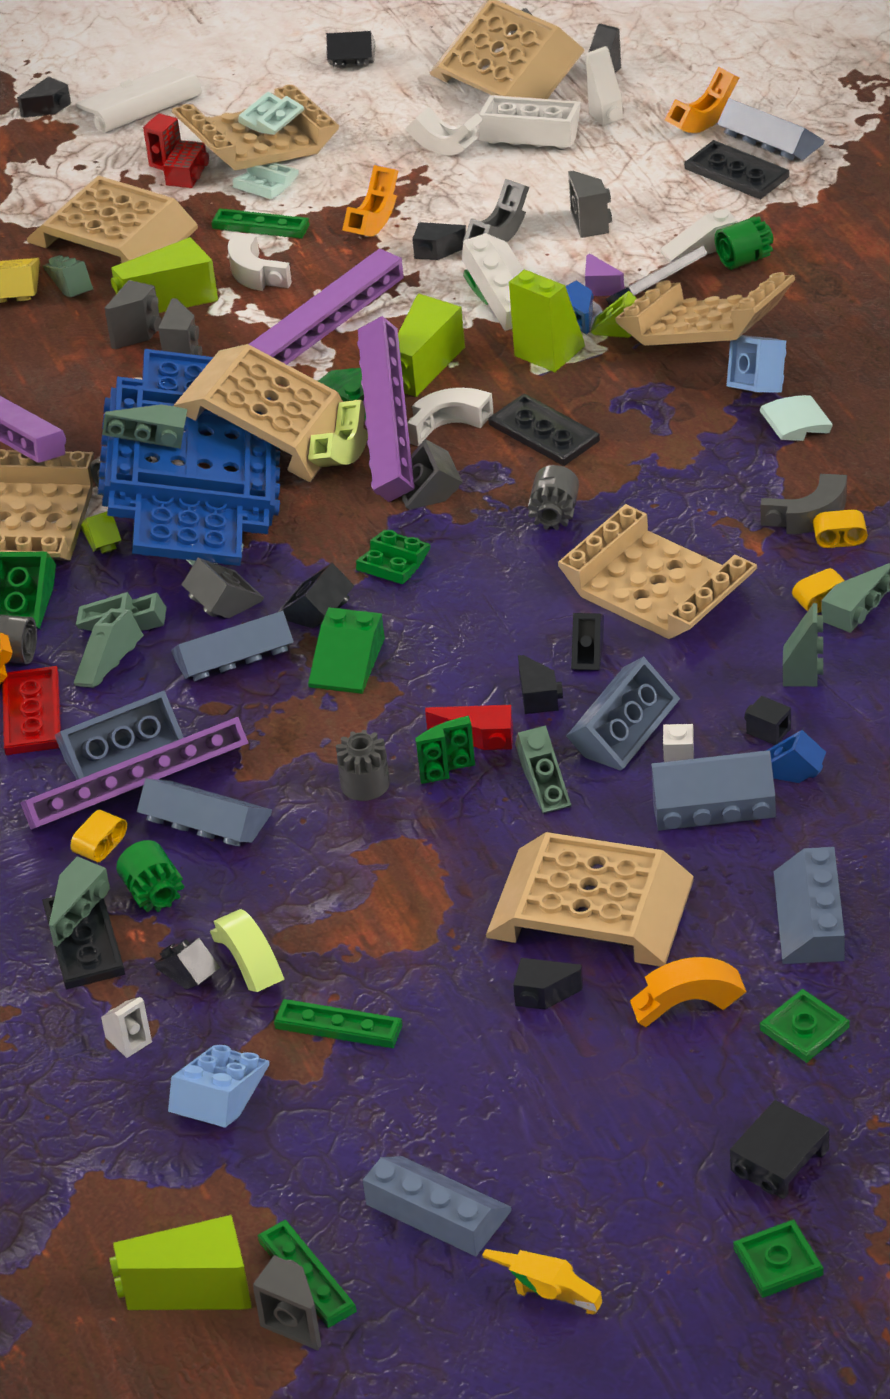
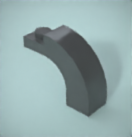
[463,179,530,242]
[760,474,847,534]

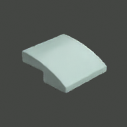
[238,91,304,135]
[233,163,299,199]
[760,395,833,441]

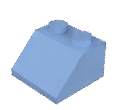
[726,335,786,393]

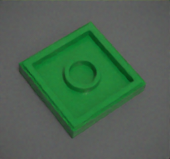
[760,989,850,1063]
[733,1219,824,1298]

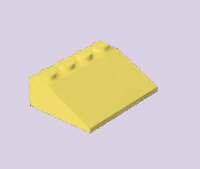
[0,258,40,303]

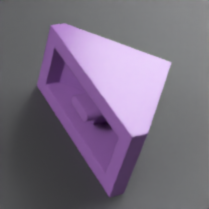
[585,253,624,296]

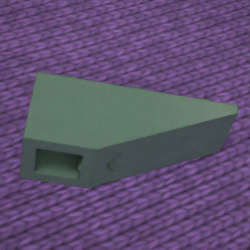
[43,255,93,297]
[102,404,187,449]
[822,563,890,633]
[783,603,823,686]
[74,608,144,687]
[515,726,571,814]
[49,856,110,947]

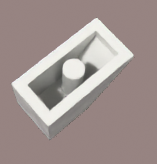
[663,724,694,762]
[101,997,152,1058]

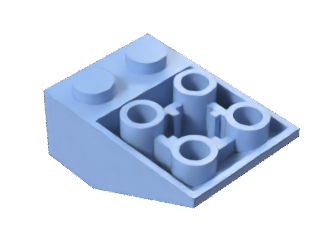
[168,1045,270,1128]

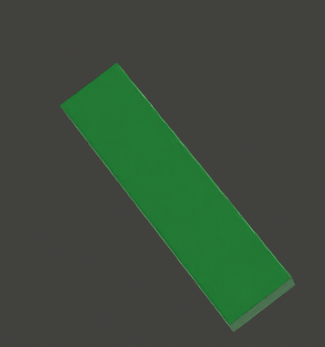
[211,208,310,239]
[274,999,403,1049]
[258,1219,357,1328]

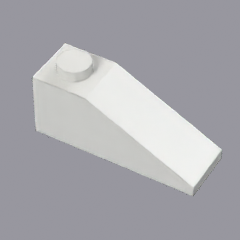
[586,46,623,126]
[661,208,737,263]

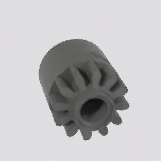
[528,465,579,530]
[0,615,37,664]
[336,730,390,801]

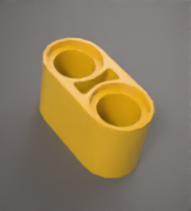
[813,510,868,548]
[792,568,845,613]
[70,810,127,862]

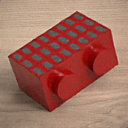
[143,113,181,170]
[163,140,209,188]

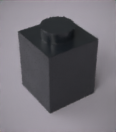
[744,696,791,745]

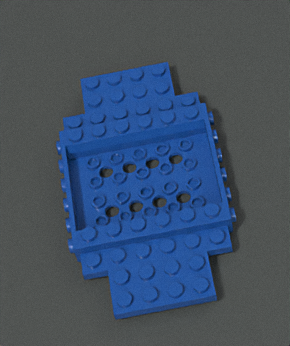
[98,349,280,566]

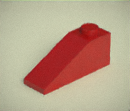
[425,705,513,750]

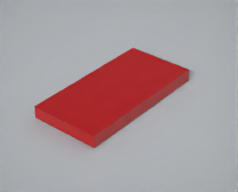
[2,666,61,755]

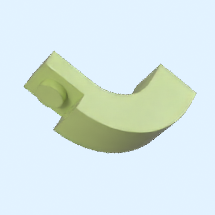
[308,400,368,467]
[210,909,285,992]

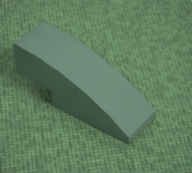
[76,592,167,631]

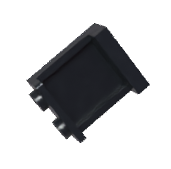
[730,1100,829,1199]

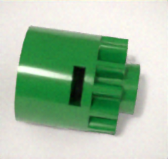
[715,216,774,270]
[116,840,184,912]

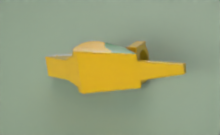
[482,1249,602,1314]

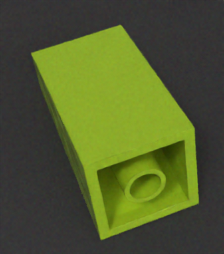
[111,237,218,313]
[509,269,585,372]
[398,294,465,397]
[109,1215,252,1310]

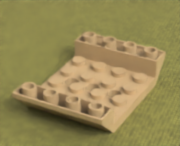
[429,0,585,99]
[172,84,339,171]
[27,175,198,263]
[615,272,795,346]
[174,344,343,482]
[0,449,94,561]
[558,504,757,639]
[486,832,694,967]

